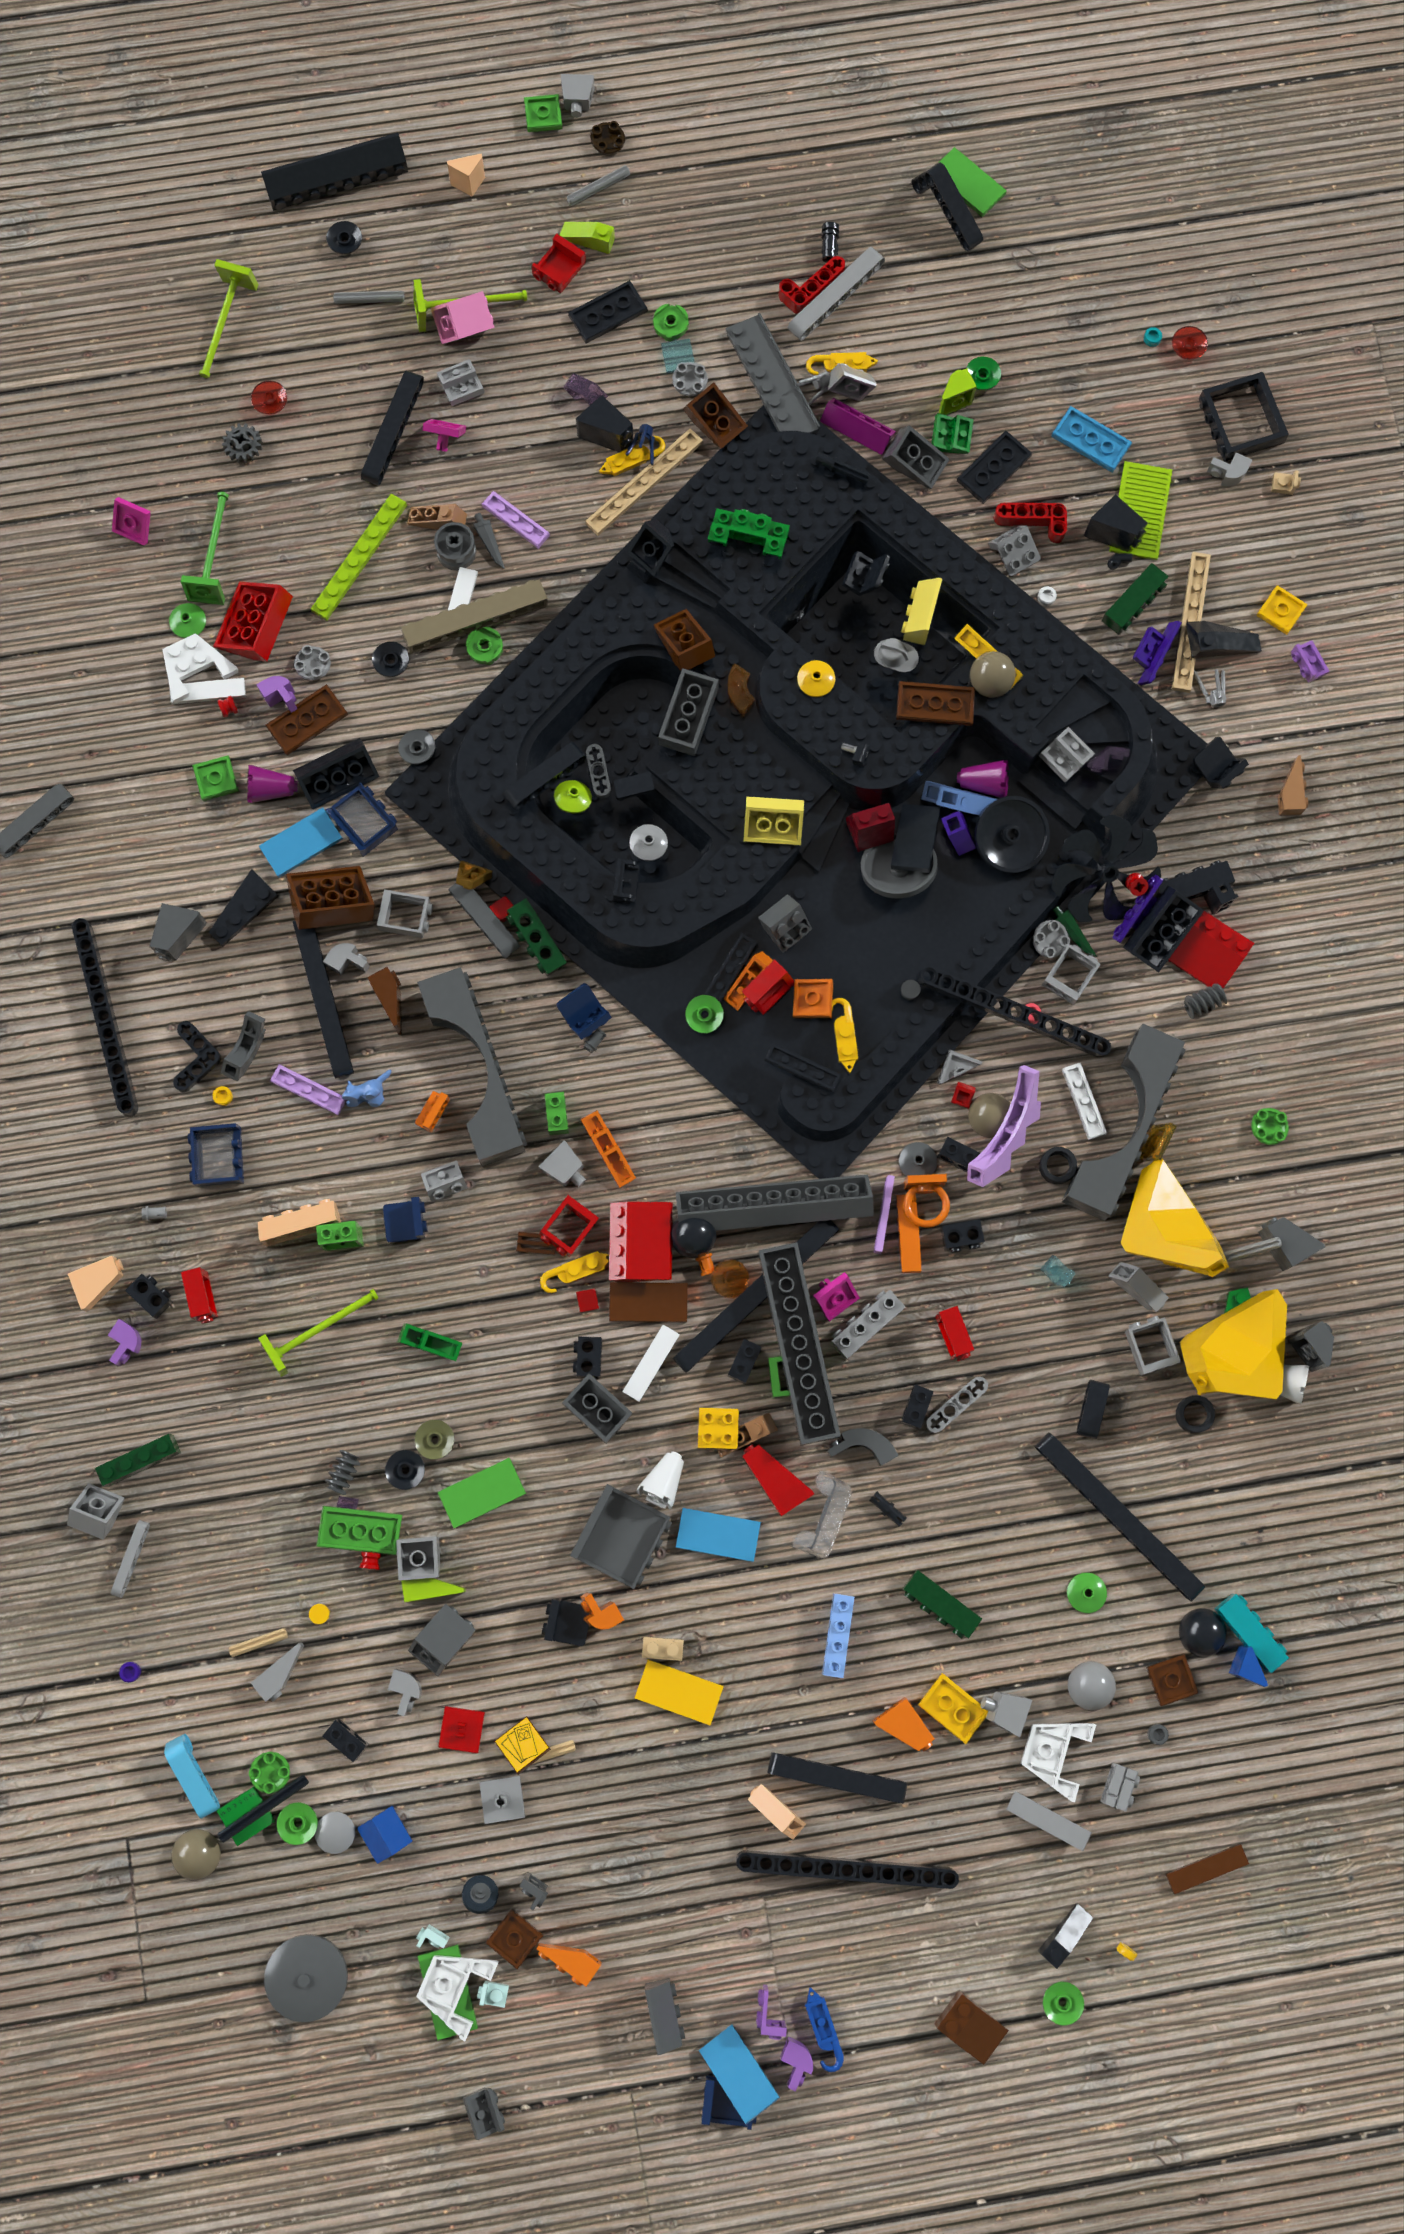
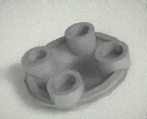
[672,362,708,396]
[294,645,331,680]
[1033,920,1070,958]
[315,1811,356,1854]

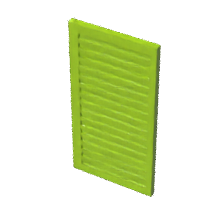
[1109,461,1173,560]

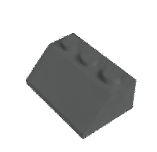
[1288,1321,1334,1372]
[562,1374,633,1444]
[645,1978,685,2056]

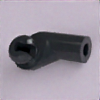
[1107,553,1132,570]

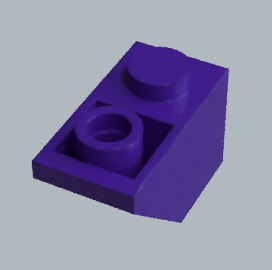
[941,811,976,856]

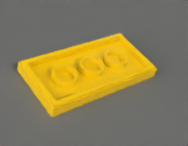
[635,1659,724,1725]

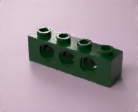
[506,898,567,976]

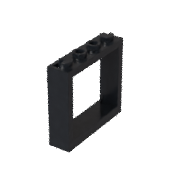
[1199,372,1289,462]

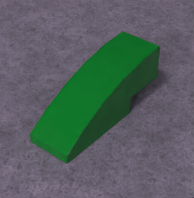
[397,1323,462,1361]

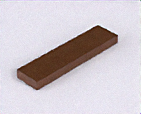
[1165,1843,1249,1895]

